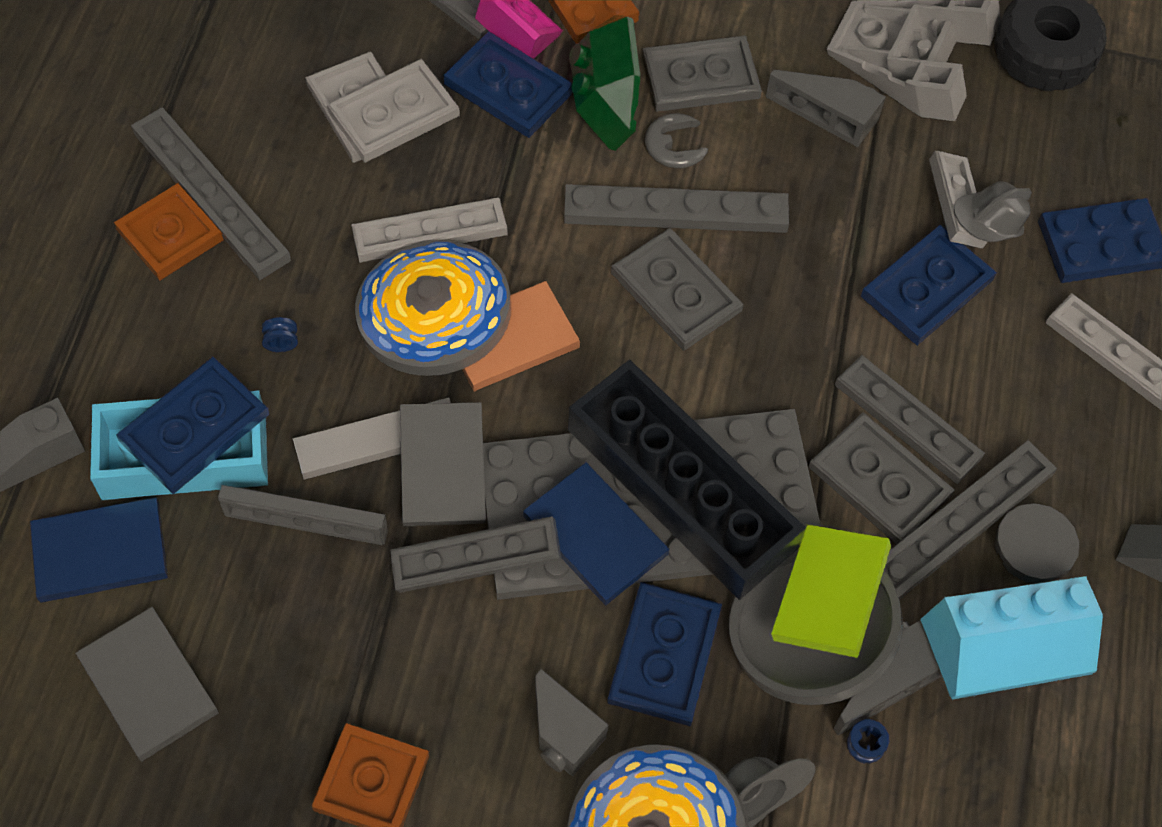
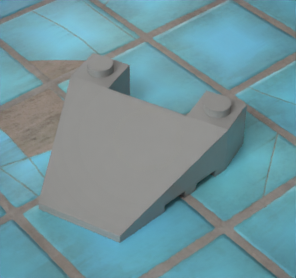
[827,0,1001,121]

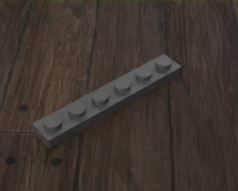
[131,107,291,281]
[564,184,789,233]
[884,440,1057,600]

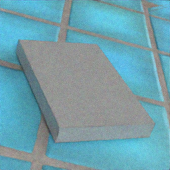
[306,51,386,163]
[327,59,460,163]

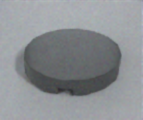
[994,503,1079,584]

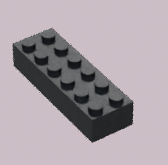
[568,359,806,601]

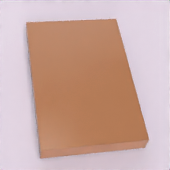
[462,281,580,391]

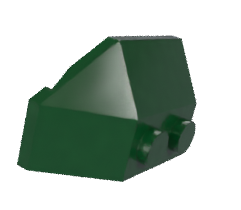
[569,15,641,151]

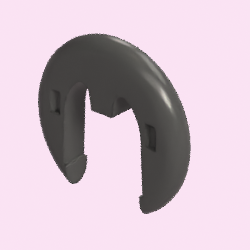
[645,113,708,168]

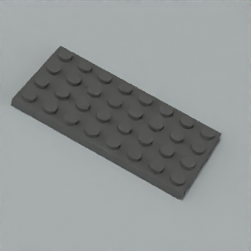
[483,409,821,600]

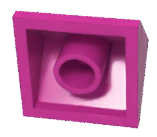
[475,0,563,59]

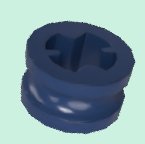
[261,317,298,352]
[847,719,890,764]

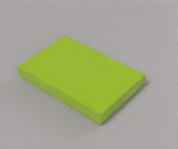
[771,525,891,658]

